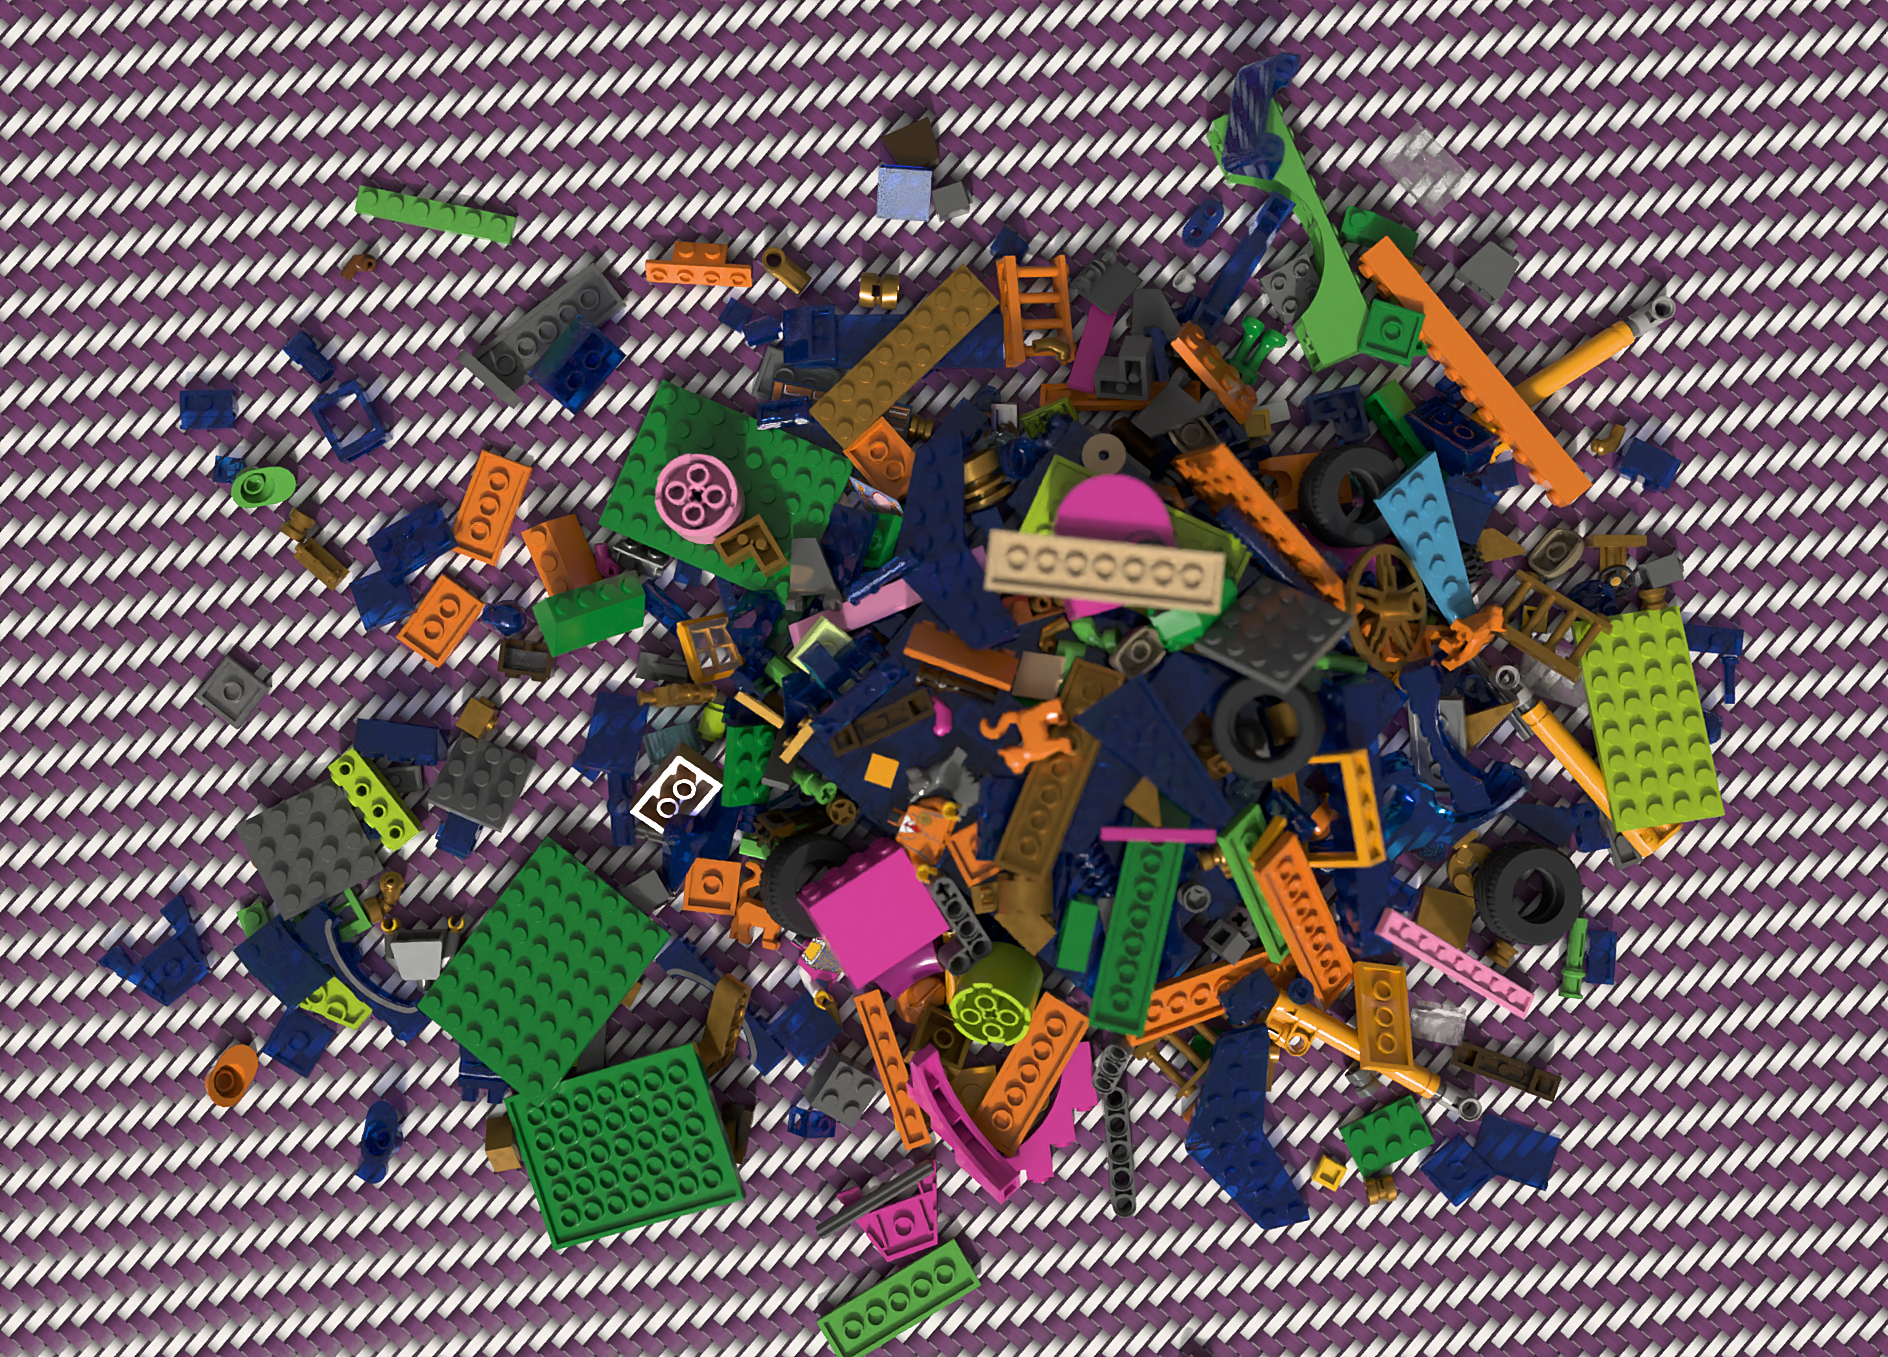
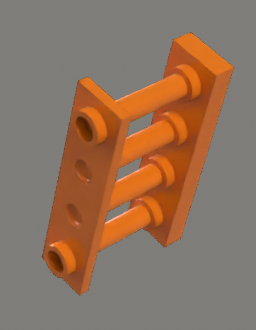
[996,255,1077,368]

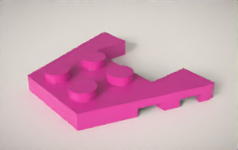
[837,1157,938,1262]

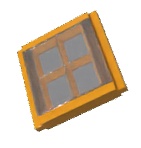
[677,612,744,684]

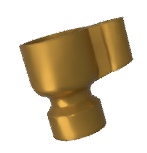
[1196,841,1233,879]

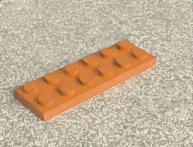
[972,990,1090,1158]

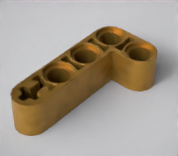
[697,973,751,1079]

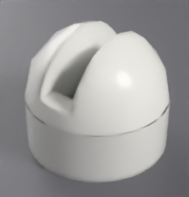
[1173,269,1196,293]

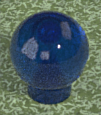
[482,600,527,636]

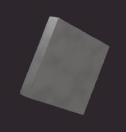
[195,655,272,729]

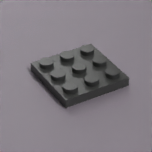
[426,730,536,833]

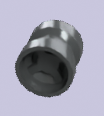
[1175,879,1210,913]
[1345,1063,1382,1099]

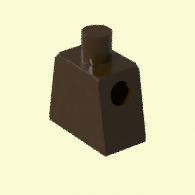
[882,117,939,187]

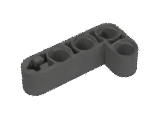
[923,867,992,976]

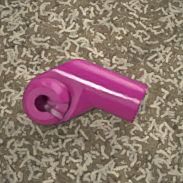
[594,543,620,578]
[931,694,952,736]

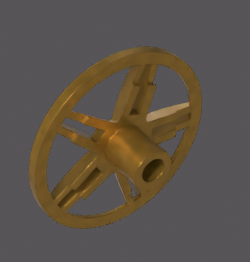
[1345,544,1427,671]

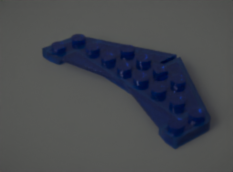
[893,429,1021,650]
[1184,1022,1310,1230]

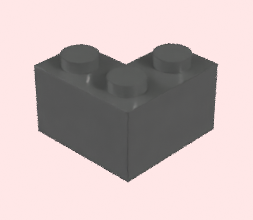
[1094,336,1155,401]

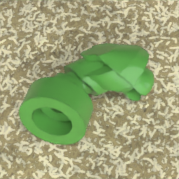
[1071,615,1123,655]

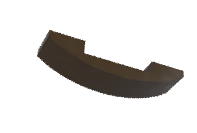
[825,688,937,758]
[757,787,860,837]
[1449,1039,1562,1102]

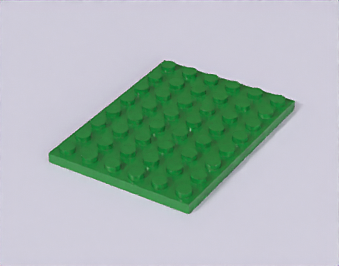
[598,380,855,605]
[416,836,672,1108]
[504,1041,747,1251]

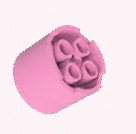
[655,454,745,544]

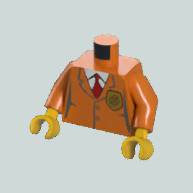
[888,797,963,884]

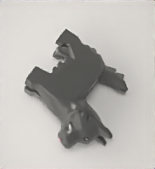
[906,743,998,822]

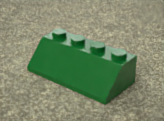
[532,570,645,657]

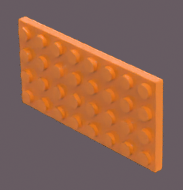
[1170,443,1364,614]

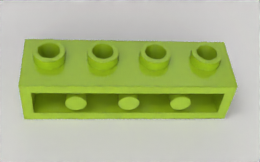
[328,746,426,851]

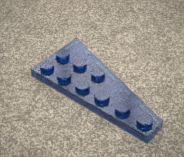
[1071,673,1235,829]

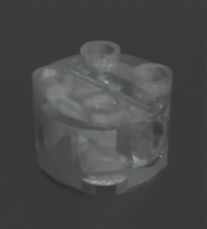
[1410,999,1467,1047]

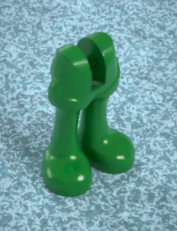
[1225,315,1288,387]

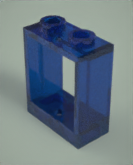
[309,380,393,465]

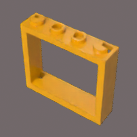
[1272,749,1386,867]

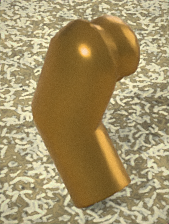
[1032,337,1072,361]
[1590,424,1626,456]
[1038,616,1070,654]

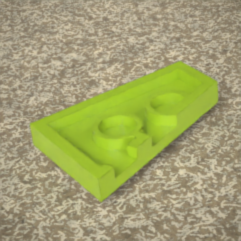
[278,956,376,1030]

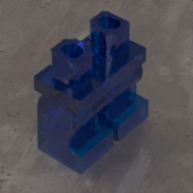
[457,1043,511,1104]

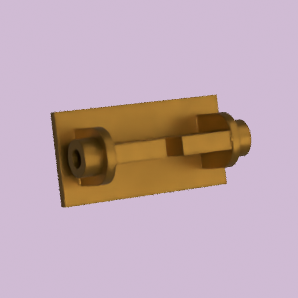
[293,537,350,591]

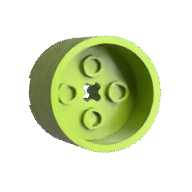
[949,942,1043,1046]

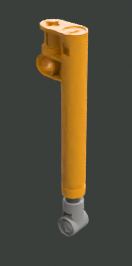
[1462,296,1676,464]
[1489,665,1684,857]
[1253,987,1482,1122]

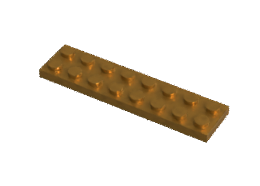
[808,264,1000,450]
[993,658,1128,885]

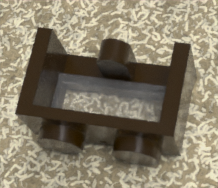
[497,637,557,682]

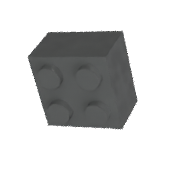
[802,1048,882,1128]

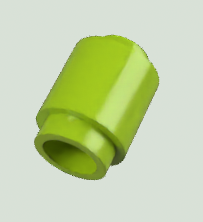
[697,701,730,742]

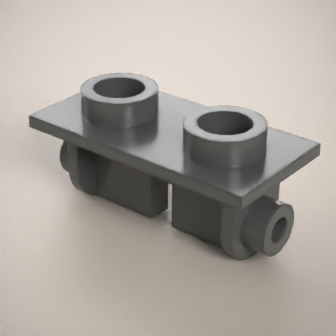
[611,539,670,579]

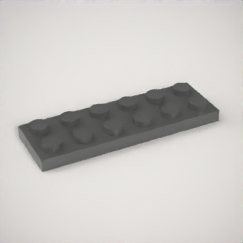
[473,262,627,403]

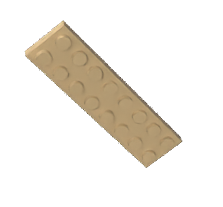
[985,530,1224,613]

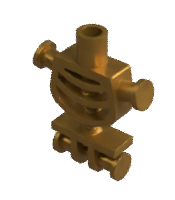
[637,683,717,708]

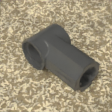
[635,652,690,684]

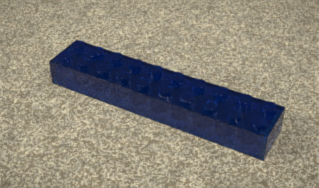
[1320,674,1393,957]

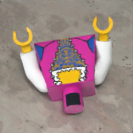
[791,934,842,1010]

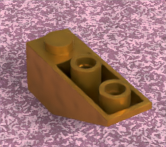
[987,593,1066,632]

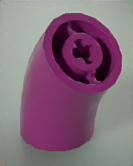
[870,934,945,1000]

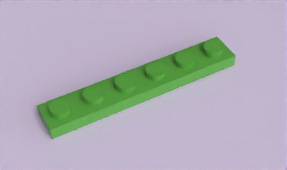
[354,185,517,245]

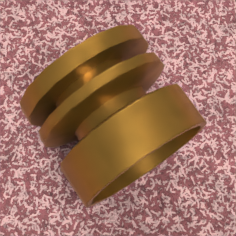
[944,446,1014,513]

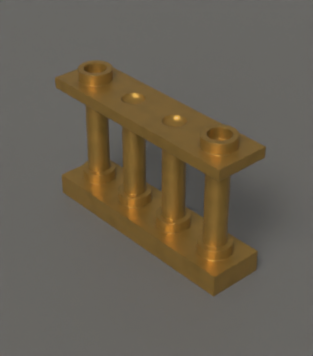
[1492,569,1613,684]
[1132,1011,1253,1099]

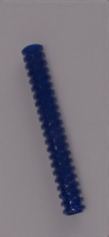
[1215,501,1354,650]

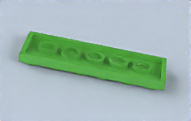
[1216,803,1290,964]
[816,1237,981,1357]

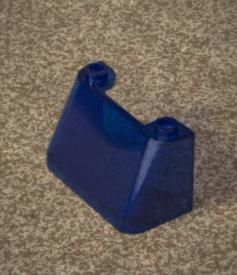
[1221,52,1301,180]

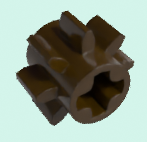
[750,822,781,850]

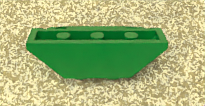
[1150,547,1237,643]

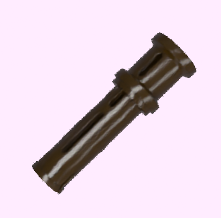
[914,662,999,705]

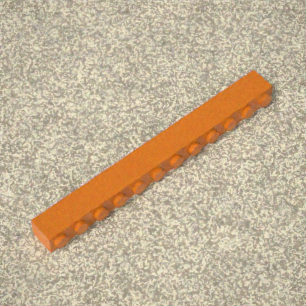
[1357,236,1593,508]

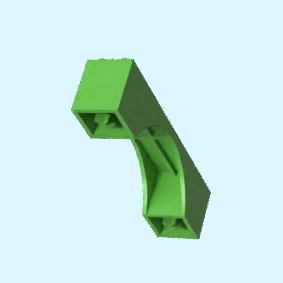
[1206,95,1371,375]

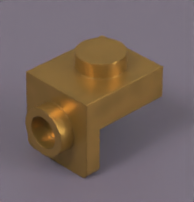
[1187,736,1232,782]

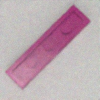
[1067,303,1118,394]
[1101,827,1216,843]

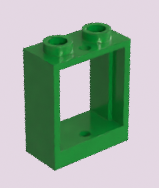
[1054,892,1099,972]

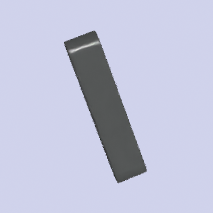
[1101,1083,1137,1218]

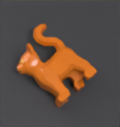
[1438,604,1508,671]
[979,699,1074,773]
[729,860,798,950]

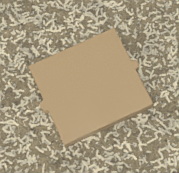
[1012,652,1066,701]

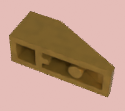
[1465,699,1520,754]

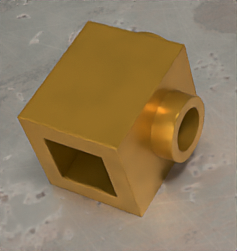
[455,696,500,738]

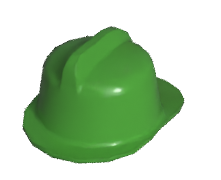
[231,466,296,509]

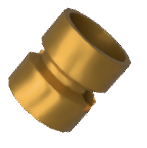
[859,272,899,310]

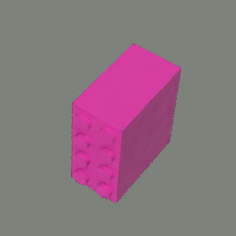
[796,836,950,989]

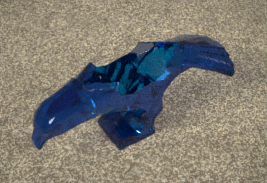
[1307,750,1532,876]

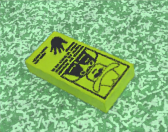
[1020,396,1080,441]

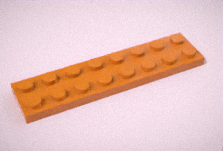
[1252,831,1354,1012]
[1126,946,1306,1047]

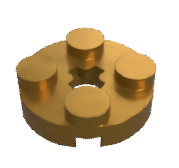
[1446,843,1493,896]

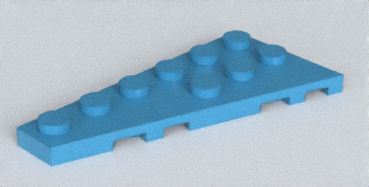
[1374,451,1477,626]

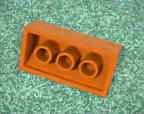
[521,514,604,597]
[904,620,1019,691]

